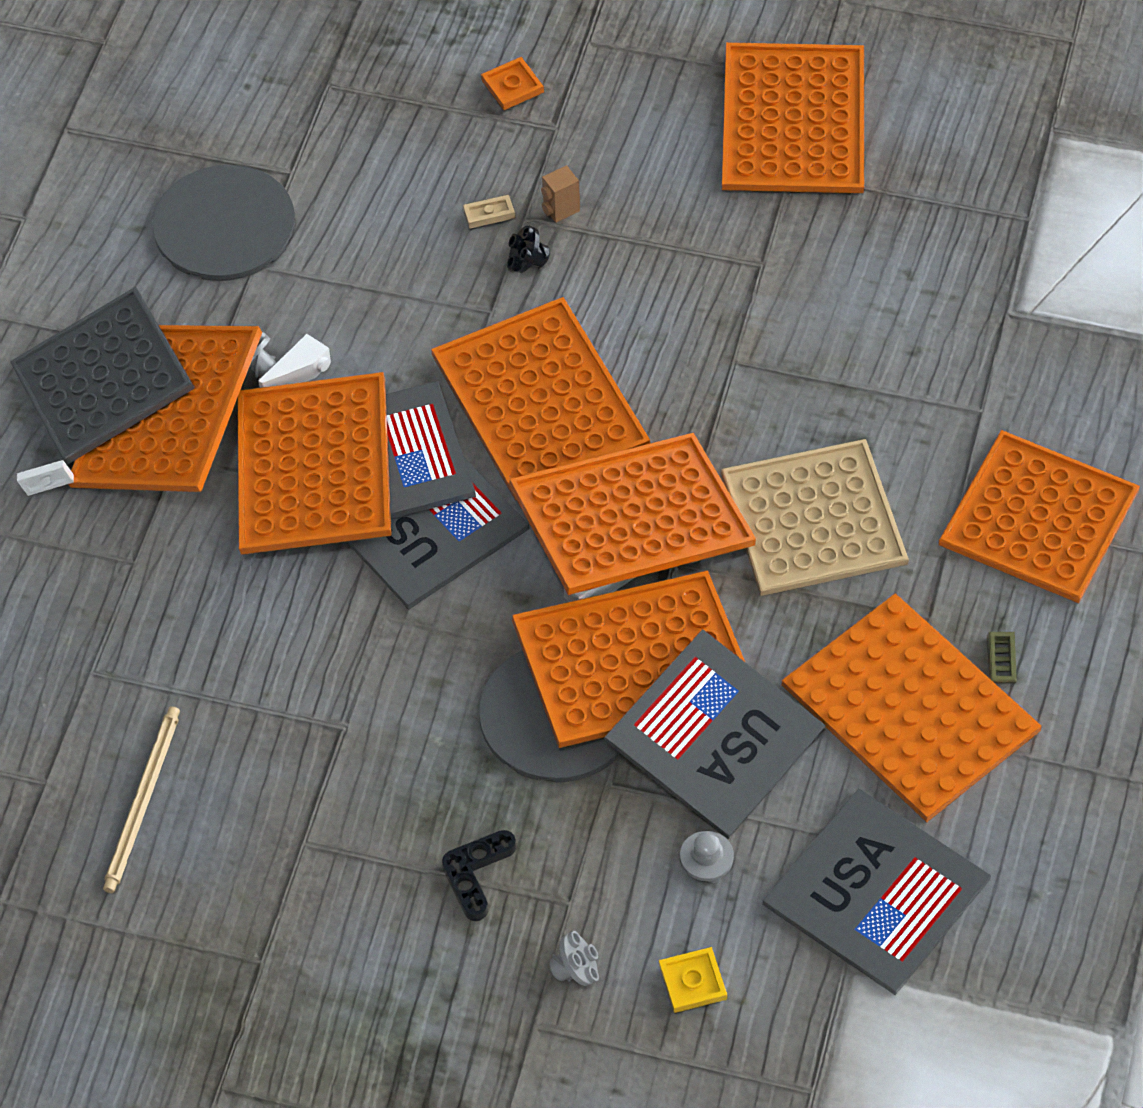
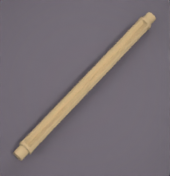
[103,707,180,893]

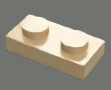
[463,195,515,229]

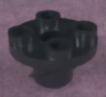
[507,225,550,273]

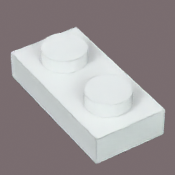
[17,460,74,496]

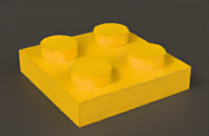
[659,947,727,1013]

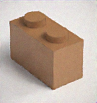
[541,165,580,223]

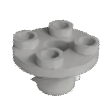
[249,331,277,378]
[680,831,734,883]
[550,931,599,986]

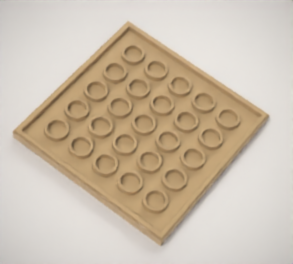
[721,439,909,596]

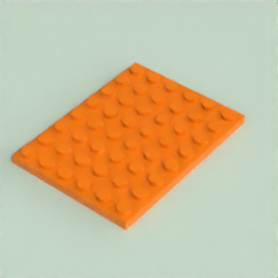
[722,42,864,193]
[431,297,650,501]
[68,325,262,492]
[238,372,391,555]
[509,433,756,595]
[512,571,746,748]
[782,593,1042,822]

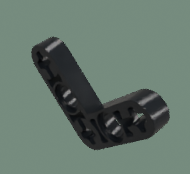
[442,830,516,921]

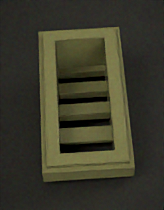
[987,632,1017,683]

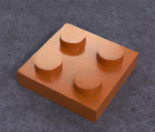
[481,57,544,110]

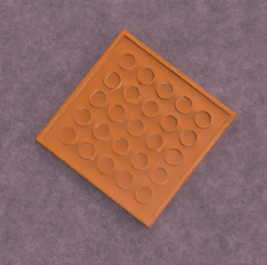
[938,430,1140,603]

